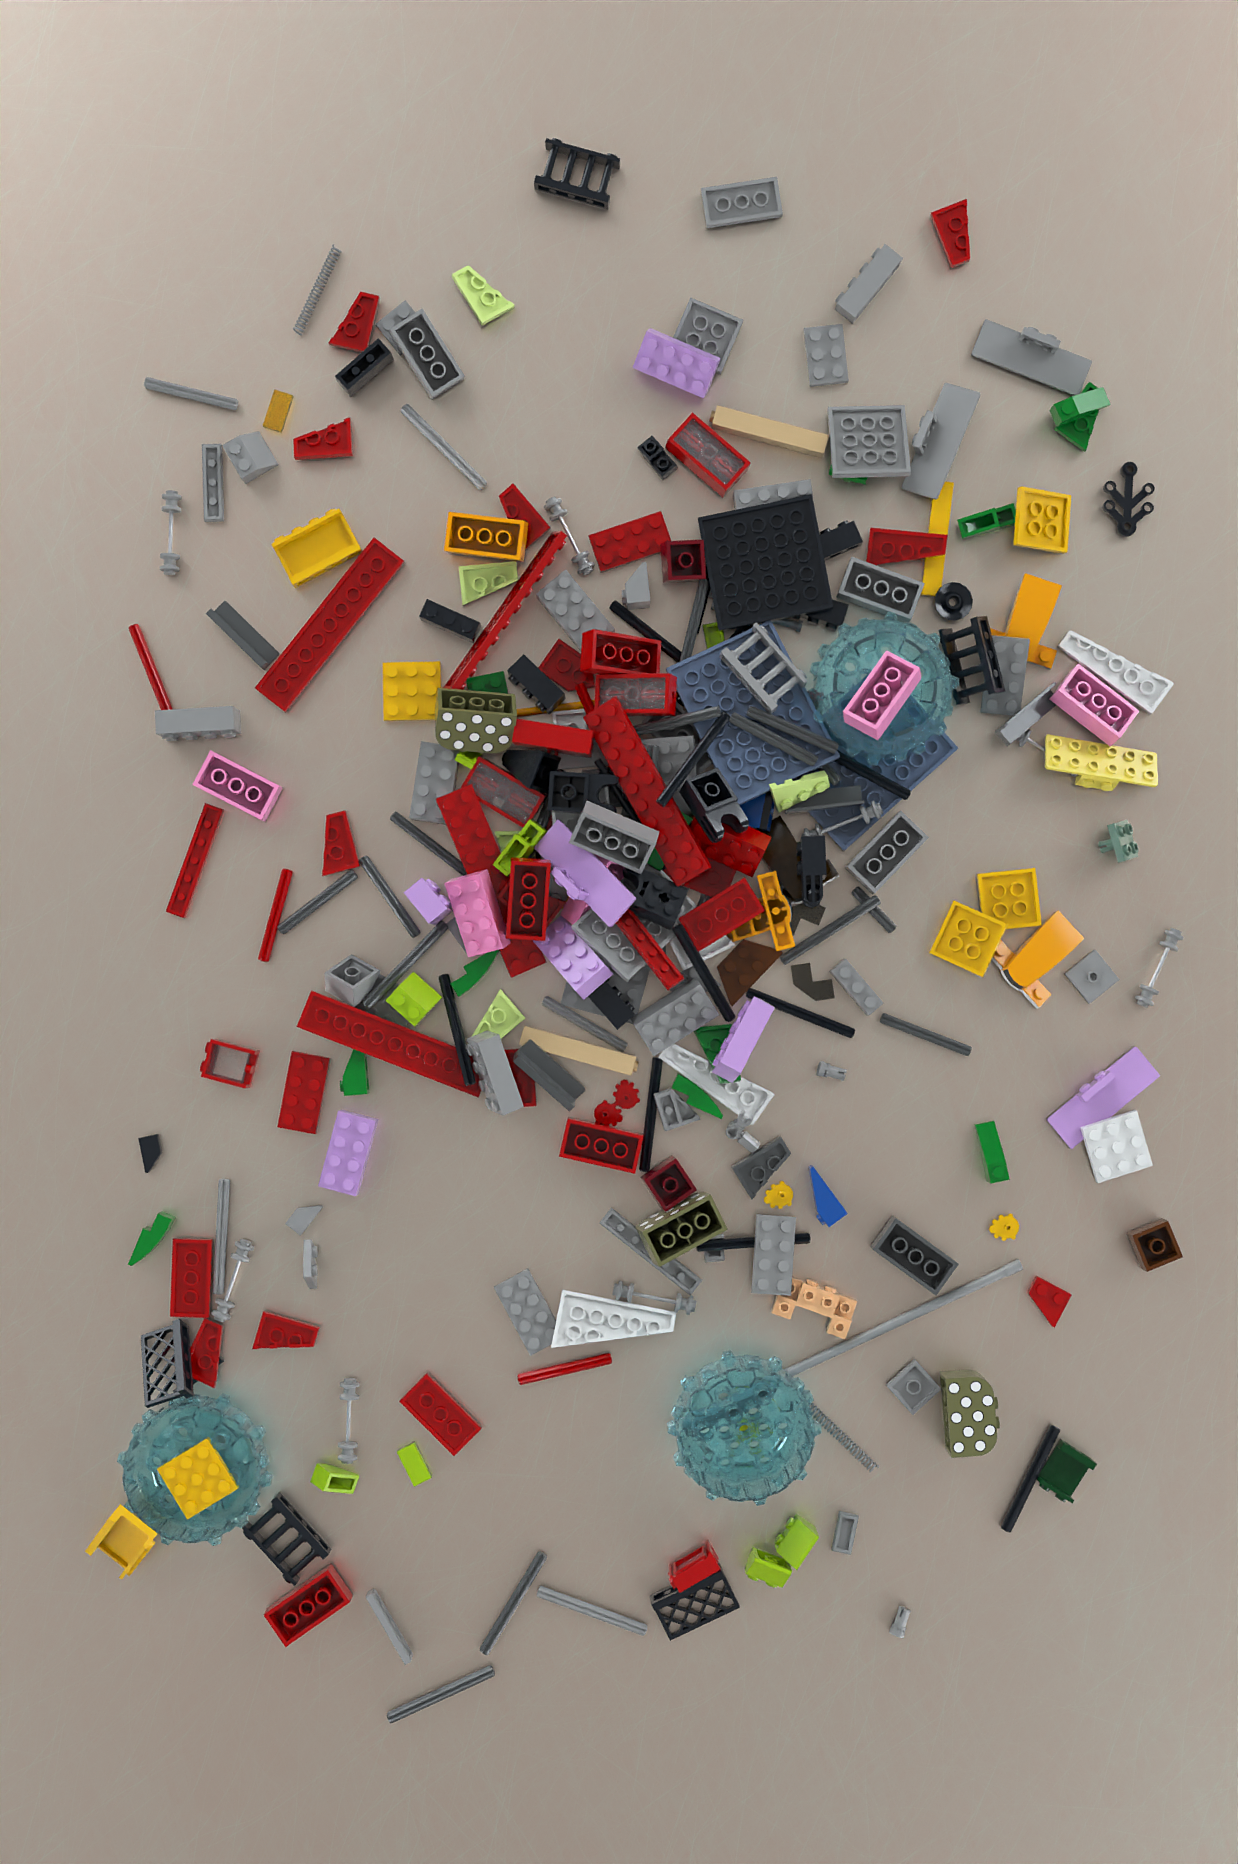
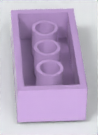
[633,328,721,398]
[404,878,453,925]
[533,916,613,1000]
[712,996,775,1083]
[318,1109,378,1196]

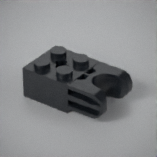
[679,767,749,843]
[548,771,619,814]
[796,836,827,908]
[623,867,689,930]

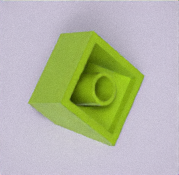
[386,972,442,1027]
[774,1514,819,1570]
[745,1547,792,1588]

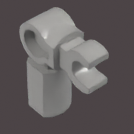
[726,1110,761,1154]

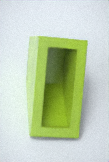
[310,1463,359,1494]

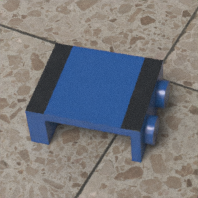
[740,791,775,832]

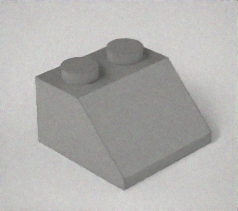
[222,431,278,484]
[622,562,650,610]
[325,954,380,1007]

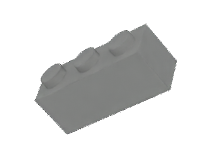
[829,959,883,1016]

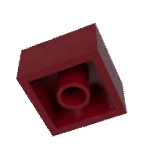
[661,540,706,583]
[640,1155,697,1212]

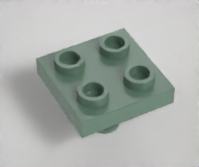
[1099,820,1139,863]

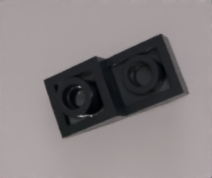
[637,436,678,480]

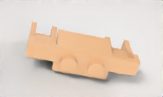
[771,1277,857,1339]

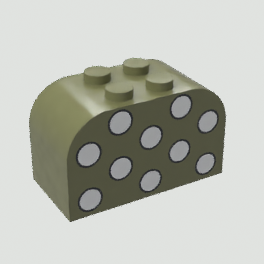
[435,688,517,753]
[636,1192,728,1267]
[939,1369,1000,1458]

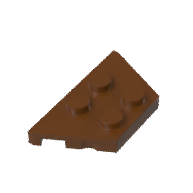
[717,939,783,1006]

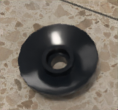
[934,582,973,621]

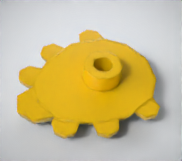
[764,1181,793,1209]
[989,1213,1019,1241]

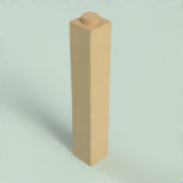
[709,405,829,458]
[519,1026,639,1075]

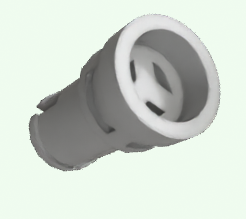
[816,1061,847,1081]
[889,1606,911,1638]

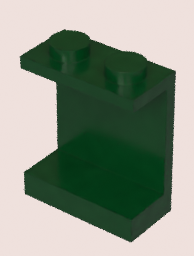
[1037,1439,1097,1503]

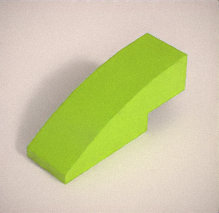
[493,819,548,877]

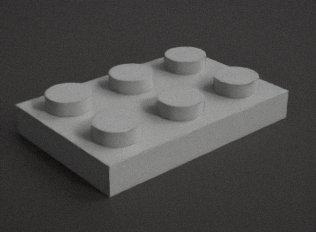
[804,324,849,387]

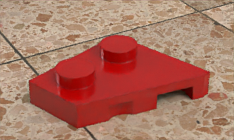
[1027,1276,1072,1328]

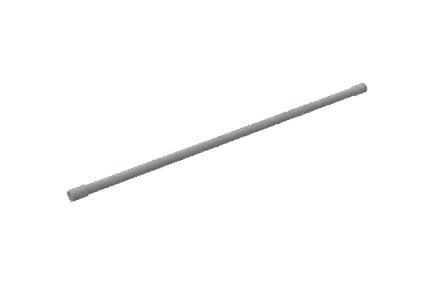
[668,1259,1023,1434]

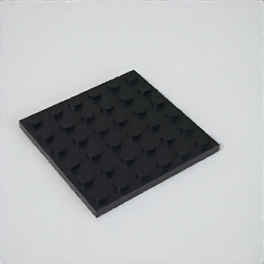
[698,494,834,632]

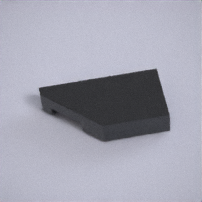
[138,1134,162,1173]

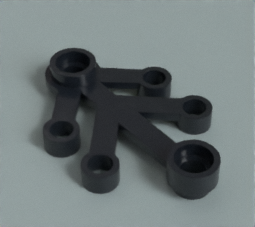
[1102,462,1155,537]

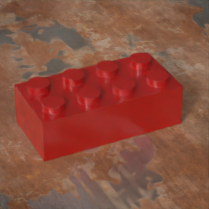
[580,629,661,675]
[690,817,772,878]
[506,857,551,941]
[559,1117,644,1174]
[263,1564,353,1647]

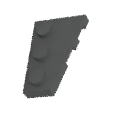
[731,1136,791,1199]

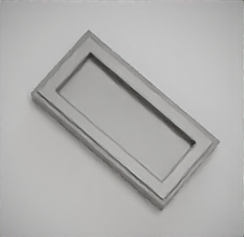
[831,1511,859,1555]

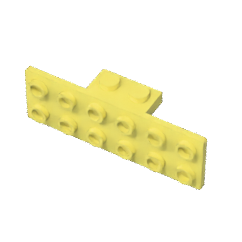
[1045,734,1158,791]

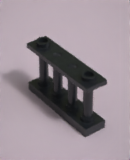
[534,138,620,210]
[938,616,1006,705]
[242,1492,331,1586]

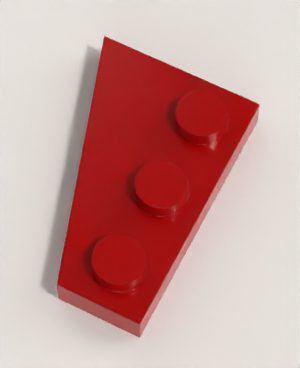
[930,199,970,268]
[328,291,380,353]
[499,483,551,551]
[322,810,360,876]

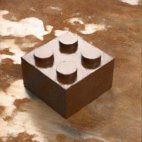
[1127,1218,1183,1272]

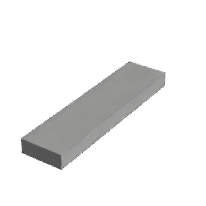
[202,444,224,522]
[366,1588,413,1665]

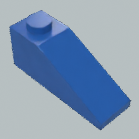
[808,1165,848,1227]

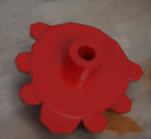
[613,1079,640,1109]
[594,1100,623,1126]

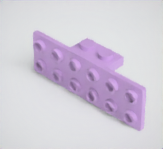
[534,820,636,927]
[1047,1047,1160,1149]

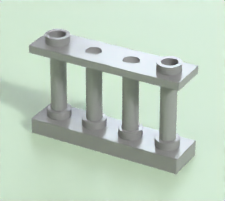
[719,623,807,714]

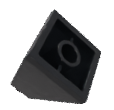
[502,750,561,794]

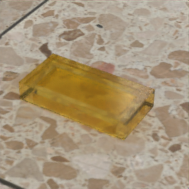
[263,389,293,433]

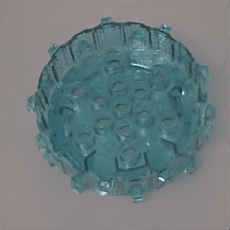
[807,612,959,766]
[667,1350,821,1506]
[117,1394,273,1546]

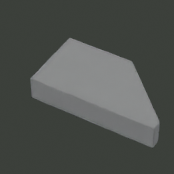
[285,1205,323,1236]

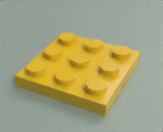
[1014,486,1071,554]
[383,661,441,721]
[976,868,1042,929]
[929,901,1008,977]
[157,1437,239,1520]

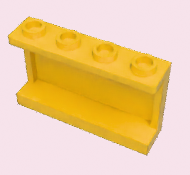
[271,508,362,588]
[85,1504,157,1579]

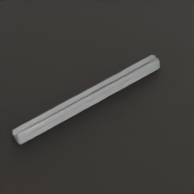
[401,404,487,490]
[213,1179,230,1295]
[537,1586,647,1636]

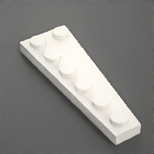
[1057,630,1174,715]
[658,1044,775,1125]

